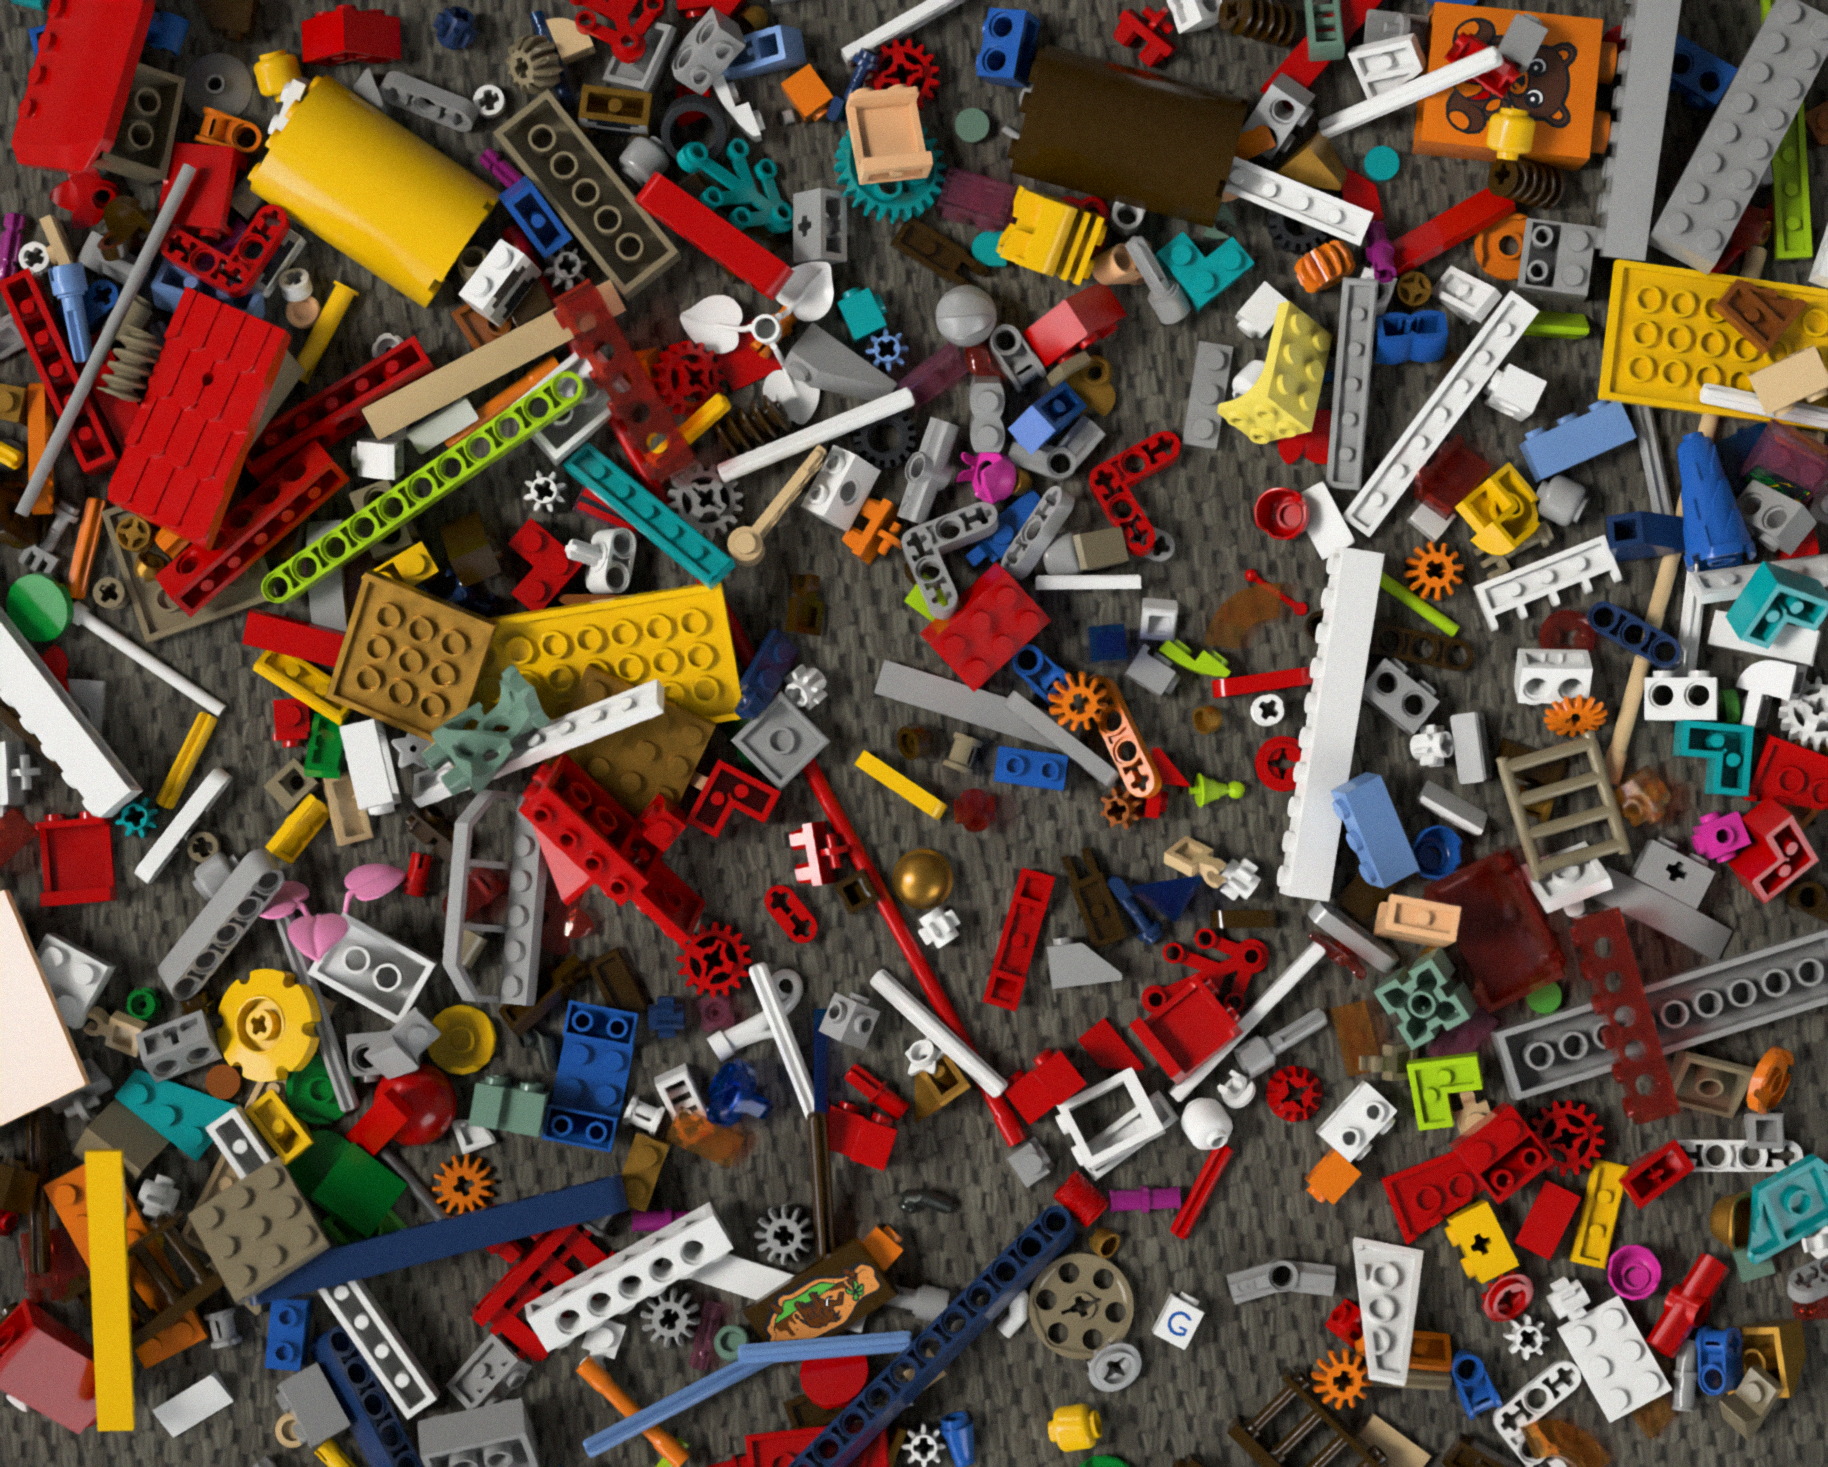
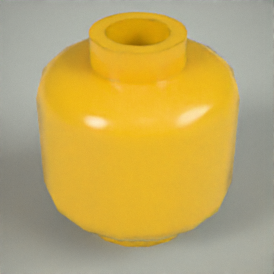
[253,49,302,103]
[1486,107,1536,160]
[1048,1403,1102,1452]

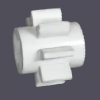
[524,470,567,513]
[784,664,828,710]
[1410,724,1454,767]
[1220,858,1261,901]
[917,905,961,949]
[137,1174,180,1218]
[1546,1277,1590,1322]
[1503,1314,1550,1360]
[902,1422,946,1467]

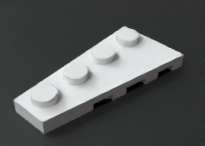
[1353,1237,1424,1386]

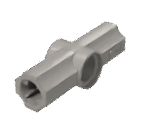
[897,417,960,524]

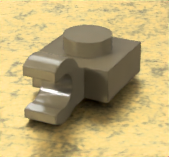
[1359,1042,1418,1081]

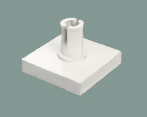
[1520,841,1613,917]

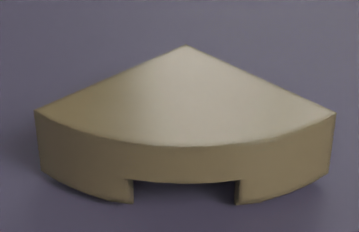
[1046,350,1091,387]

